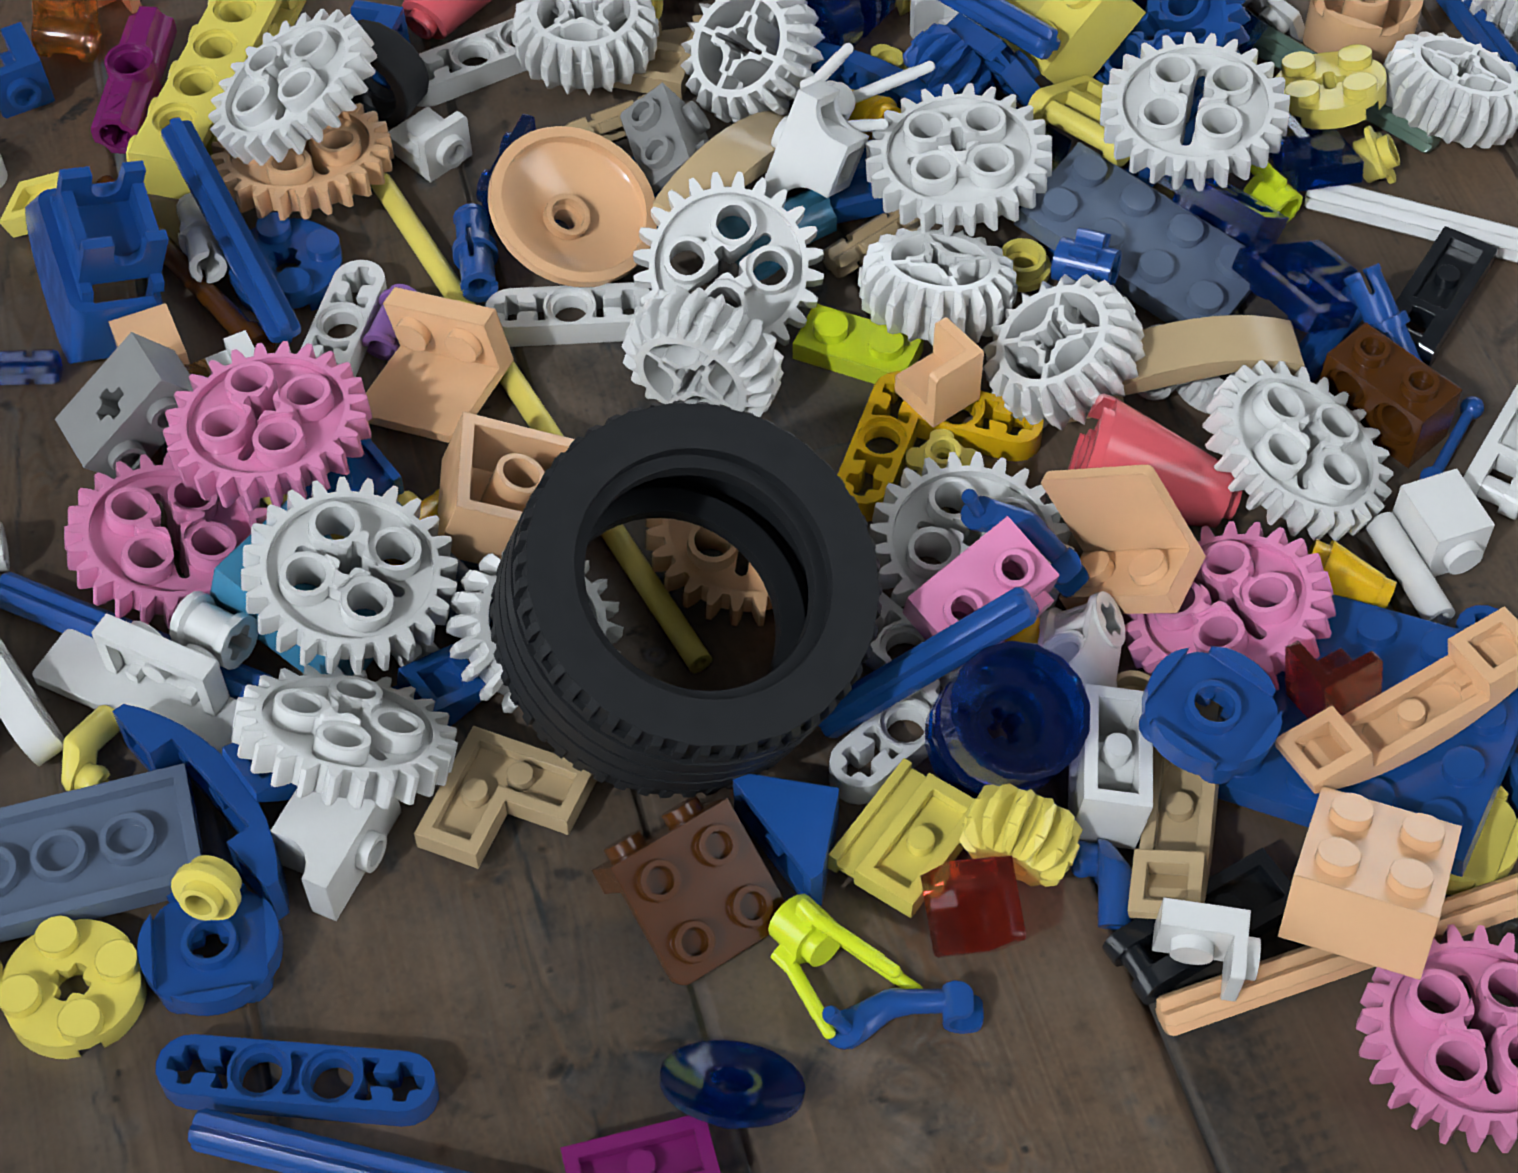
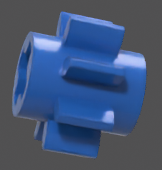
[1051,227,1122,286]

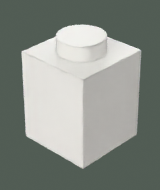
[1392,468,1495,577]

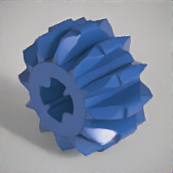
[902,23,995,96]

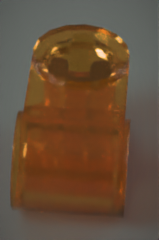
[31,0,102,62]

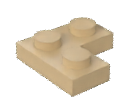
[414,726,596,869]

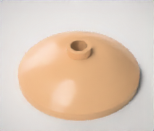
[488,126,657,287]

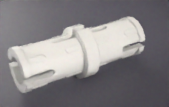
[176,193,227,283]

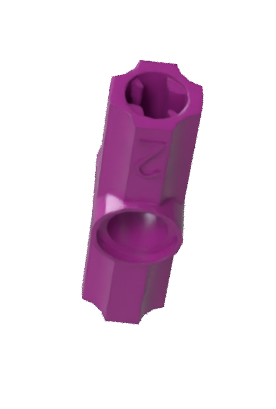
[91,6,177,154]

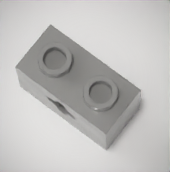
[55,332,193,479]

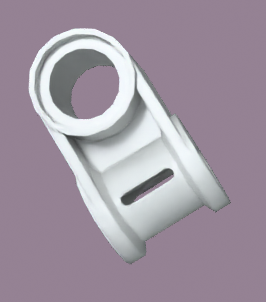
[1032,591,1125,717]

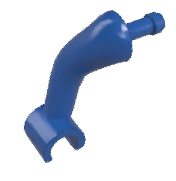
[960,489,1089,598]
[822,980,984,1050]

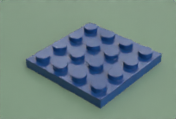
[1218,595,1518,877]

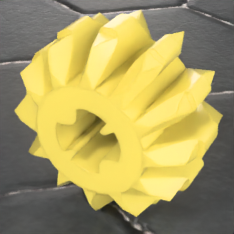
[959,783,1083,887]

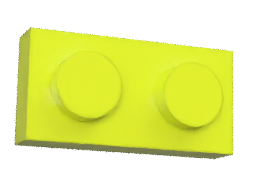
[793,304,924,384]

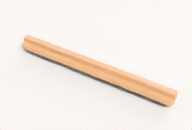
[1155,873,1518,1036]

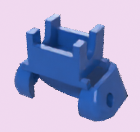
[25,160,169,365]

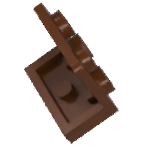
[591,796,785,985]

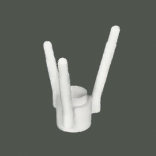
[800,43,935,132]

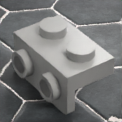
[620,82,710,194]

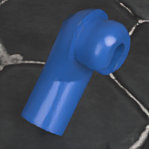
[1071,838,1133,930]

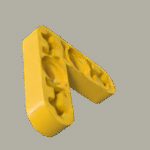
[837,371,1044,522]

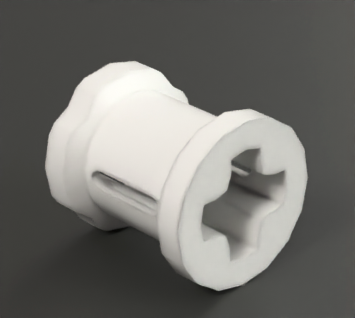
[169,591,259,670]

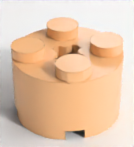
[1303,0,1424,65]

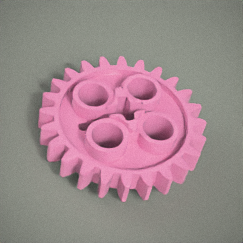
[163,341,372,511]
[64,452,267,629]
[1122,521,1336,691]
[1356,924,1518,1153]

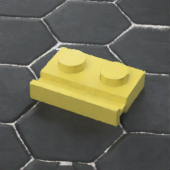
[828,758,974,918]

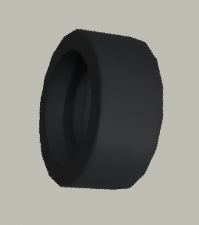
[351,19,429,128]

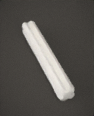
[1304,176,1518,264]

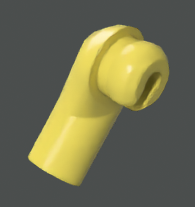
[61,705,120,791]

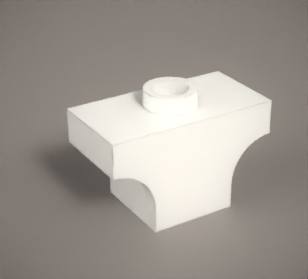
[765,80,869,199]
[270,789,401,921]

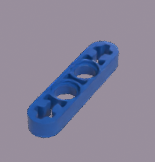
[155,1034,439,1127]

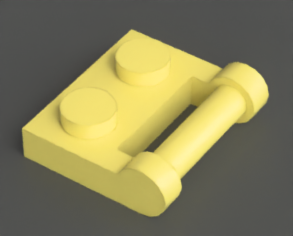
[1027,75,1130,167]

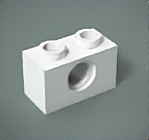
[1068,684,1153,850]

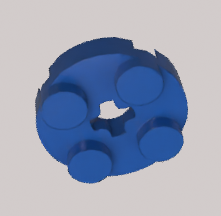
[227,212,343,312]
[1139,646,1282,784]
[137,883,283,1016]

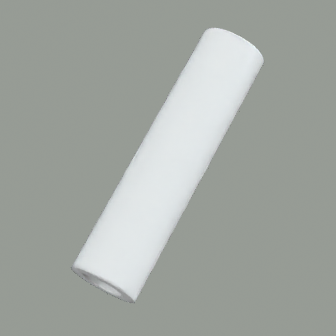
[1366,512,1455,625]

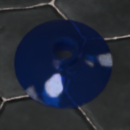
[659,1040,806,1129]

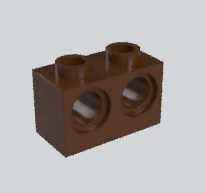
[1319,322,1462,469]

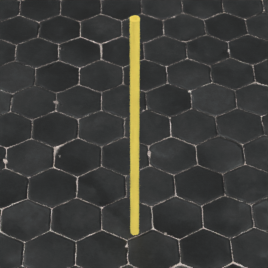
[371,173,712,673]

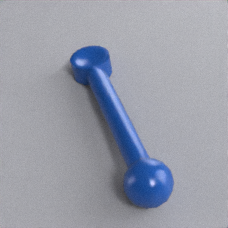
[1419,396,1484,480]

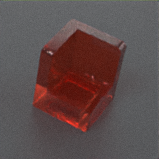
[1285,640,1383,719]
[920,855,1026,958]

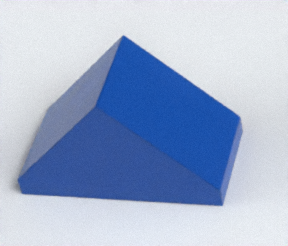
[733,774,839,906]

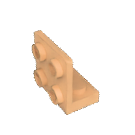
[366,287,514,443]
[1041,465,1206,614]

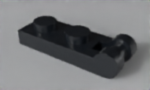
[1395,226,1499,367]
[1102,848,1291,1005]

